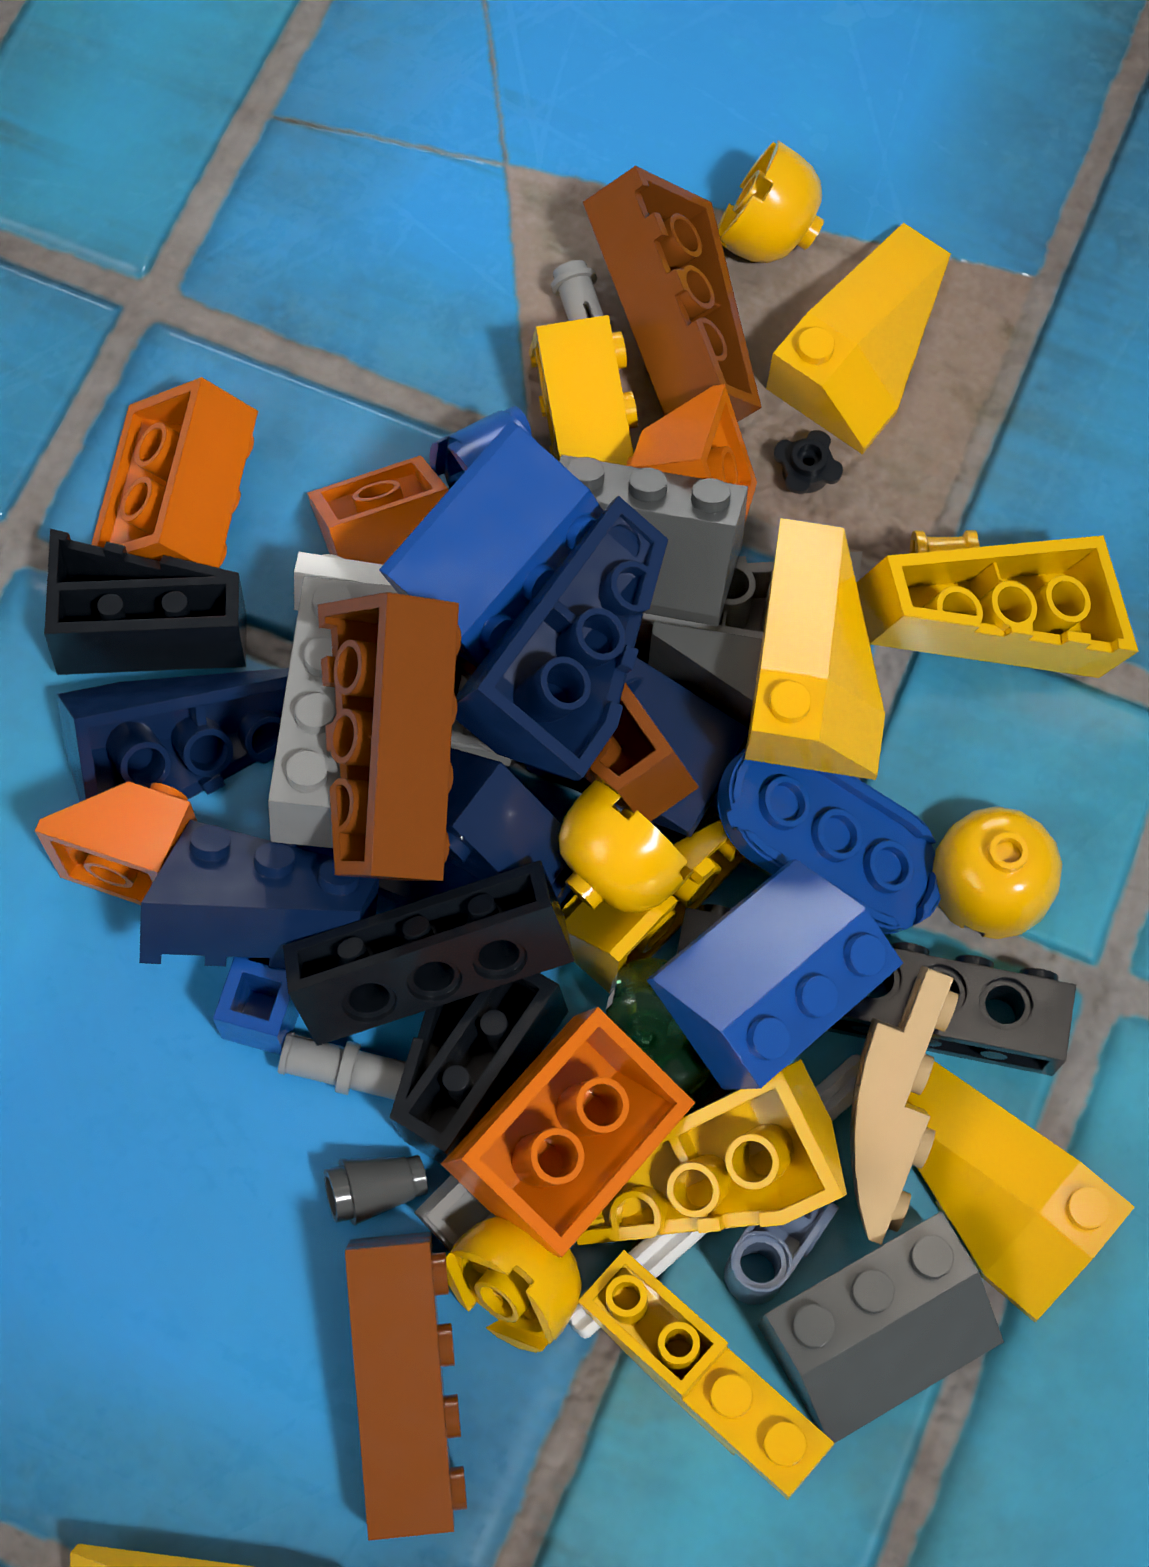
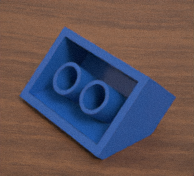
[379,420,604,667]
[646,859,903,1090]

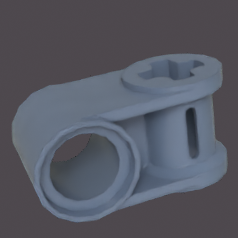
[724,1202,839,1305]

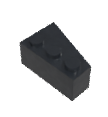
[389,973,569,1164]

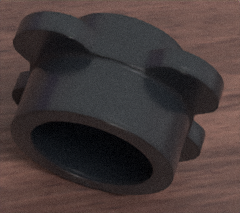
[774,430,843,494]

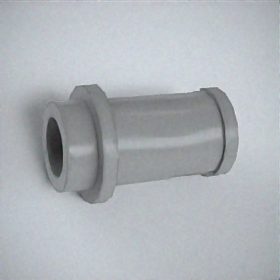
[551,260,604,321]

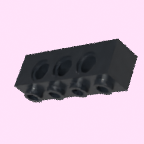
[283,860,575,1046]

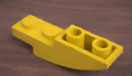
[578,1250,834,1500]

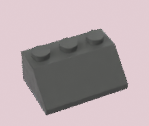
[559,455,748,626]
[757,1211,1004,1444]

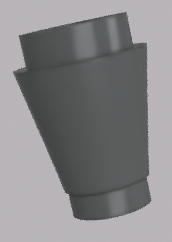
[324,1155,428,1226]

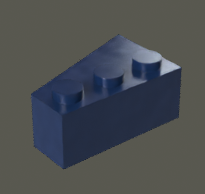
[139,820,380,969]

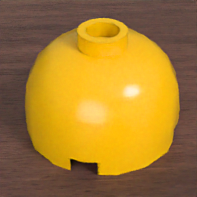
[718,141,824,263]
[559,780,694,912]
[932,806,1063,939]
[446,1216,582,1353]

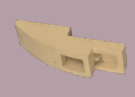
[850,965,958,1245]

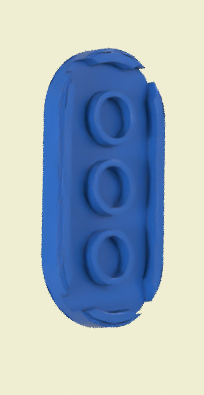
[718,749,941,934]

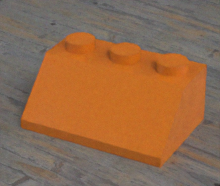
[91,377,258,568]
[441,1007,695,1258]

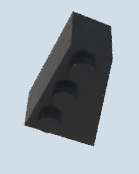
[44,528,247,675]

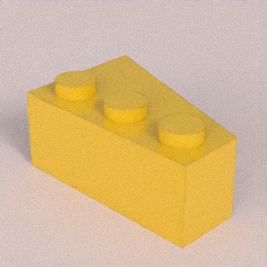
[529,315,638,465]

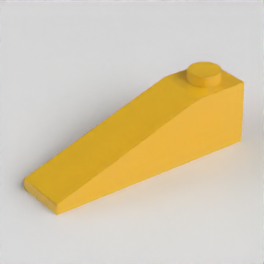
[766,222,951,454]
[745,518,885,780]
[562,820,745,997]
[576,1059,847,1245]

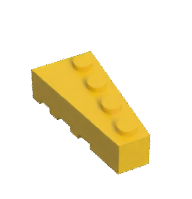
[856,535,1139,678]

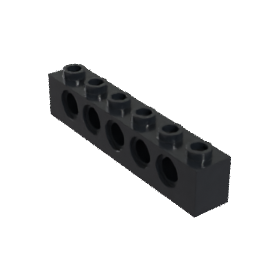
[676,904,1076,1076]

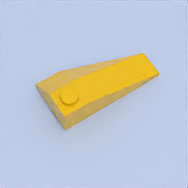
[907,1061,1135,1322]

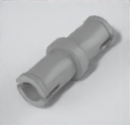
[278,1032,406,1100]

